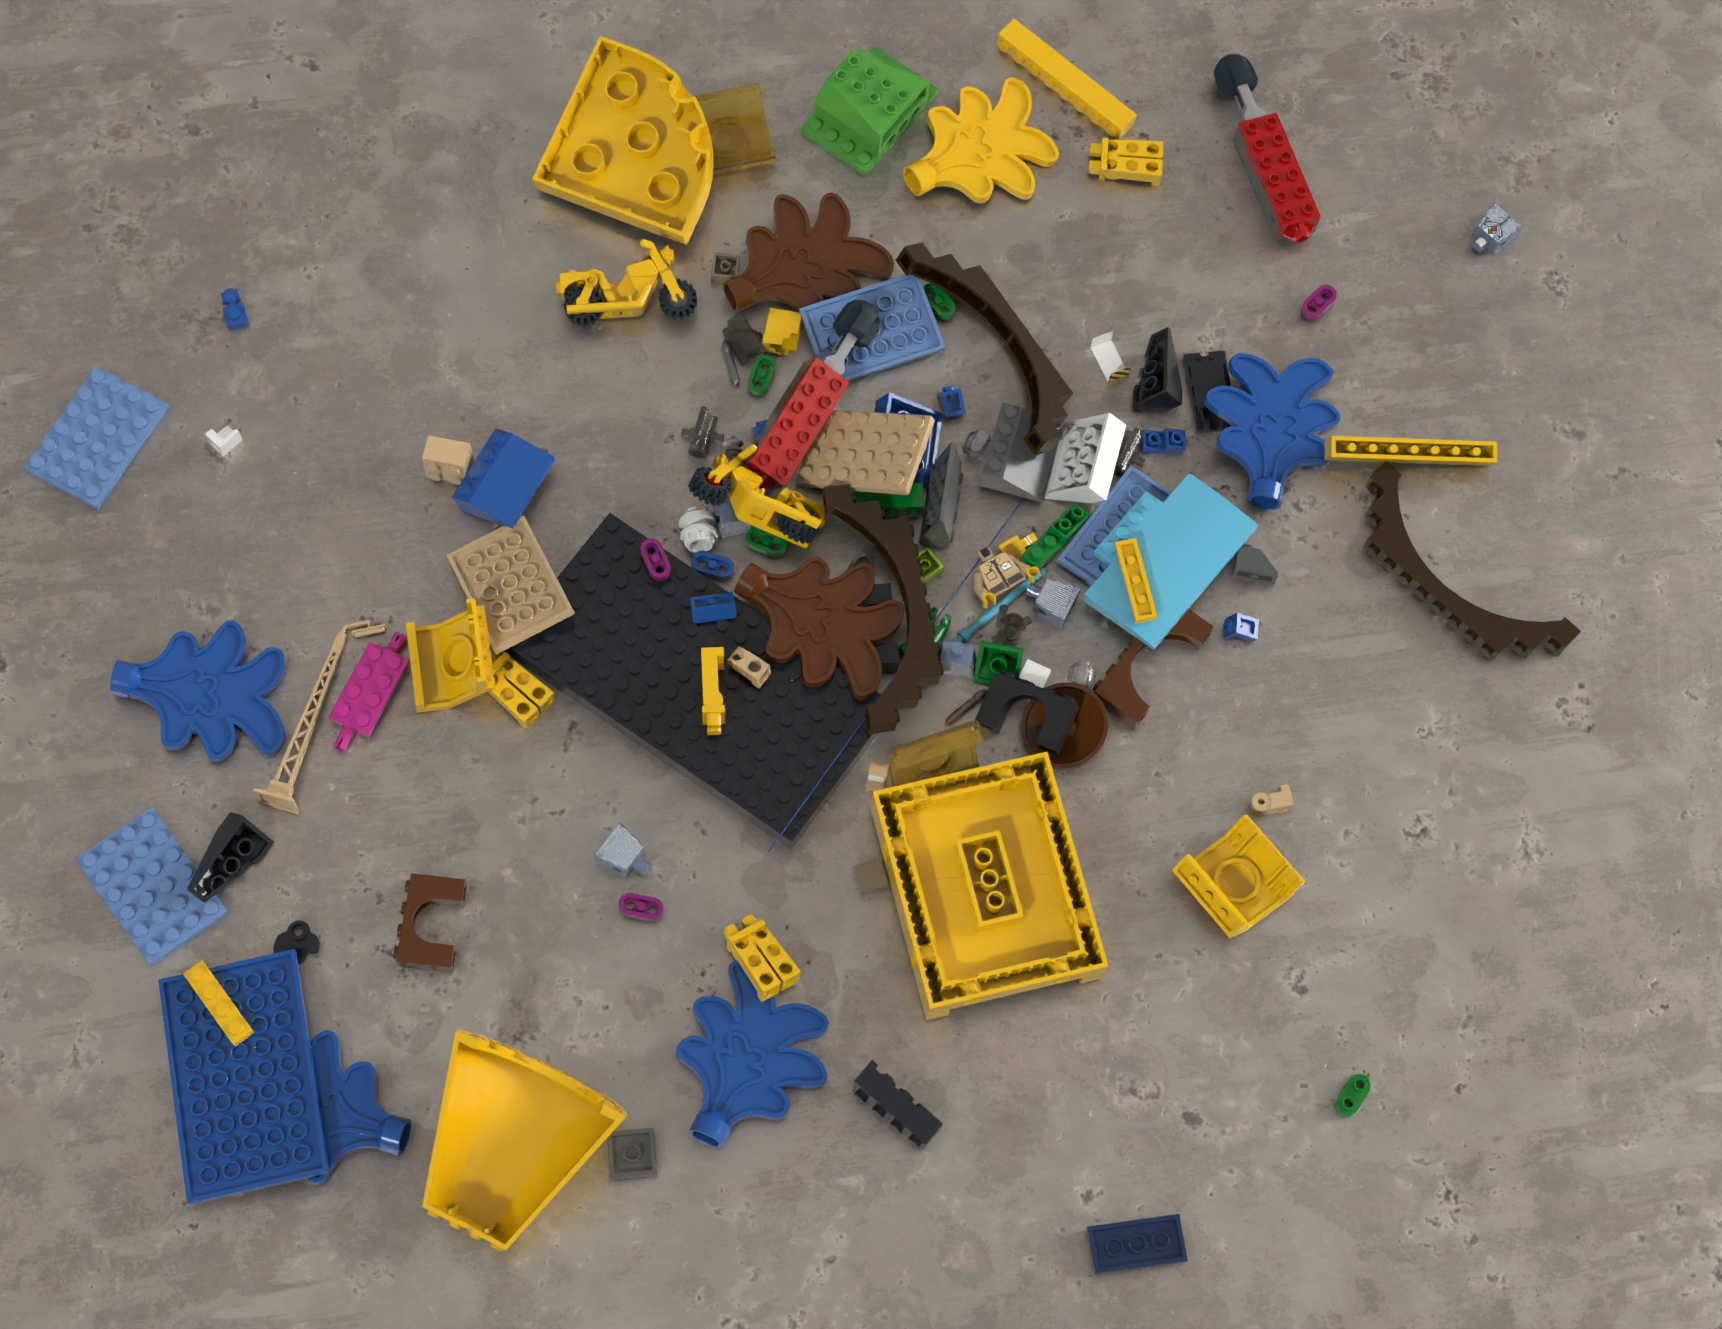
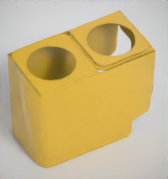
[762,308,802,356]

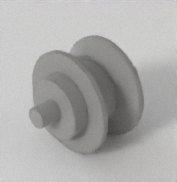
[722,436,744,460]

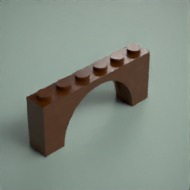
[1092,609,1214,730]

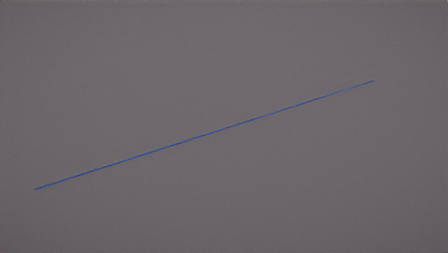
[768,454,1055,852]

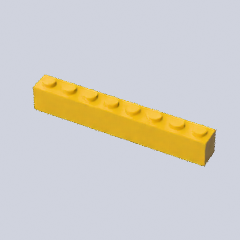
[997,19,1137,140]
[1324,436,1497,466]

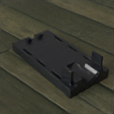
[1182,350,1231,433]

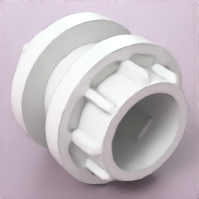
[679,506,718,553]

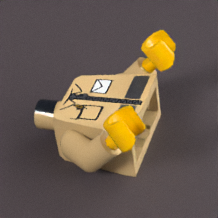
[973,546,1041,608]

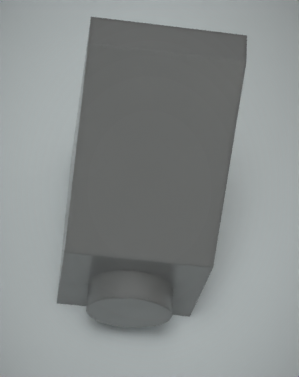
[1232,544,1278,585]

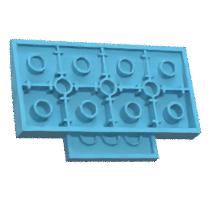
[1084,473,1258,650]

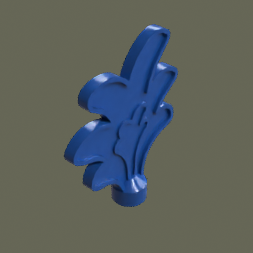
[1203,353,1340,510]
[110,620,285,762]
[676,960,829,1148]
[307,1030,411,1185]

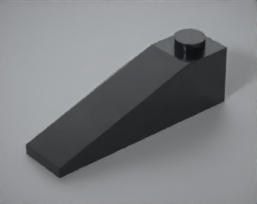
[1133,327,1182,412]
[187,812,274,903]

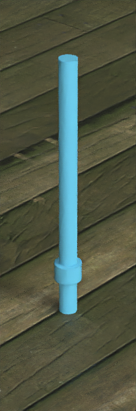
[951,567,1047,643]

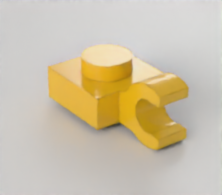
[998,532,1037,559]

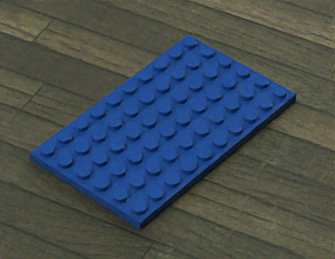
[158,949,330,1205]

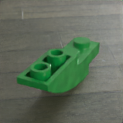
[1020,502,1091,569]

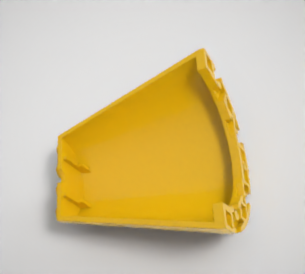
[422,1030,627,1252]

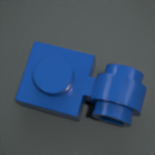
[221,288,249,330]

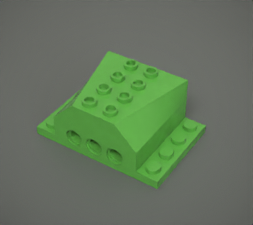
[801,46,939,176]

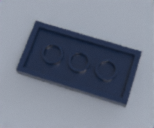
[1086,1214,1188,1275]

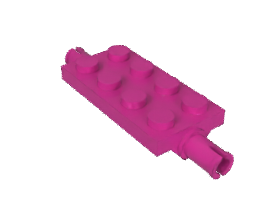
[328,632,410,752]

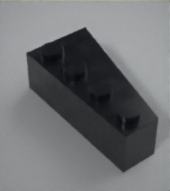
[852,1060,943,1149]

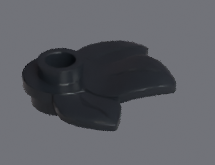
[273,921,320,965]

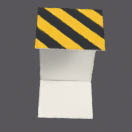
[1090,331,1131,383]

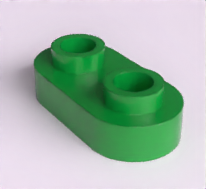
[923,283,956,320]
[748,355,776,395]
[745,527,787,558]
[1334,1074,1371,1117]

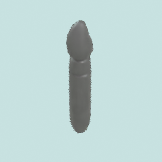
[722,340,739,386]
[945,689,987,724]

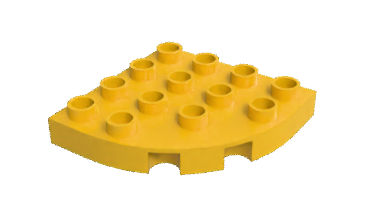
[532,36,714,246]

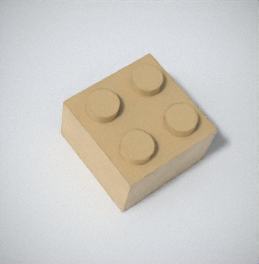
[422,435,474,485]

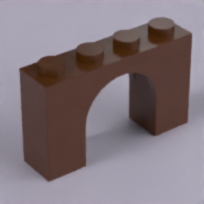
[393,873,467,973]

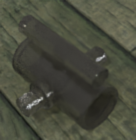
[722,313,764,366]
[681,407,724,459]
[1114,427,1145,477]
[991,604,1032,647]

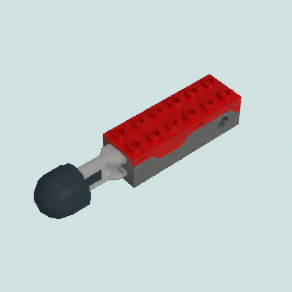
[1214,54,1321,243]
[741,300,880,490]

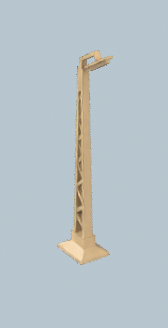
[253,620,387,815]

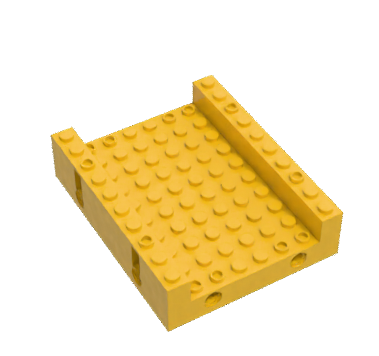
[870,752,1108,1021]

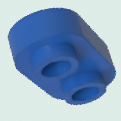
[691,551,734,580]

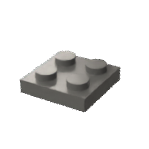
[607,1127,657,1180]

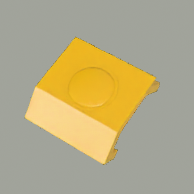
[406,598,495,713]
[1172,815,1305,938]

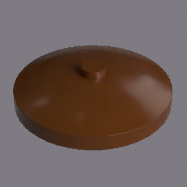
[1021,682,1110,770]

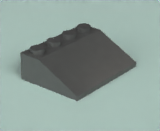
[979,402,1061,502]
[919,442,963,549]

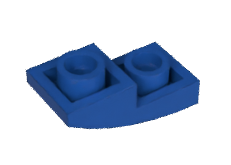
[1140,428,1186,453]

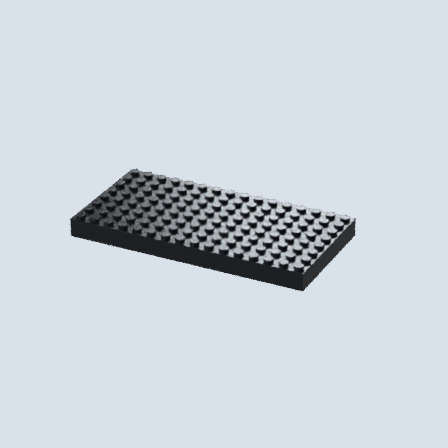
[505,513,881,850]

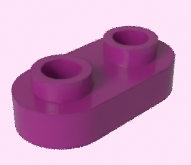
[1301,285,1337,320]
[640,538,671,581]
[619,893,664,922]

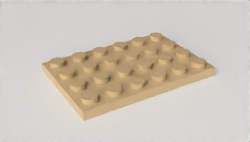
[795,410,935,495]
[446,515,575,655]

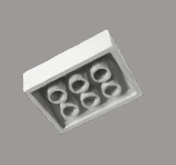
[1043,413,1126,503]

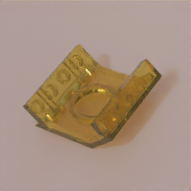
[692,83,776,175]
[886,720,983,787]

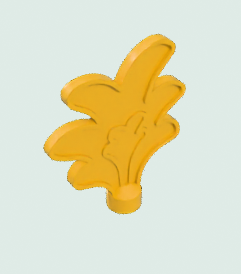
[903,77,1059,203]

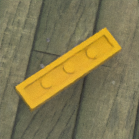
[1114,538,1157,624]
[183,960,254,1047]

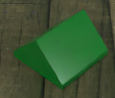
[973,640,1024,685]

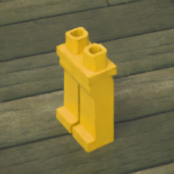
[1088,137,1163,186]
[701,647,725,735]
[487,650,556,730]
[723,914,801,1003]

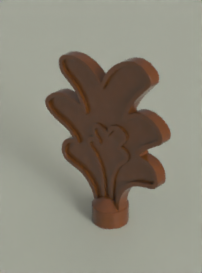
[723,192,894,313]
[734,557,905,700]

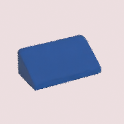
[689,592,737,624]

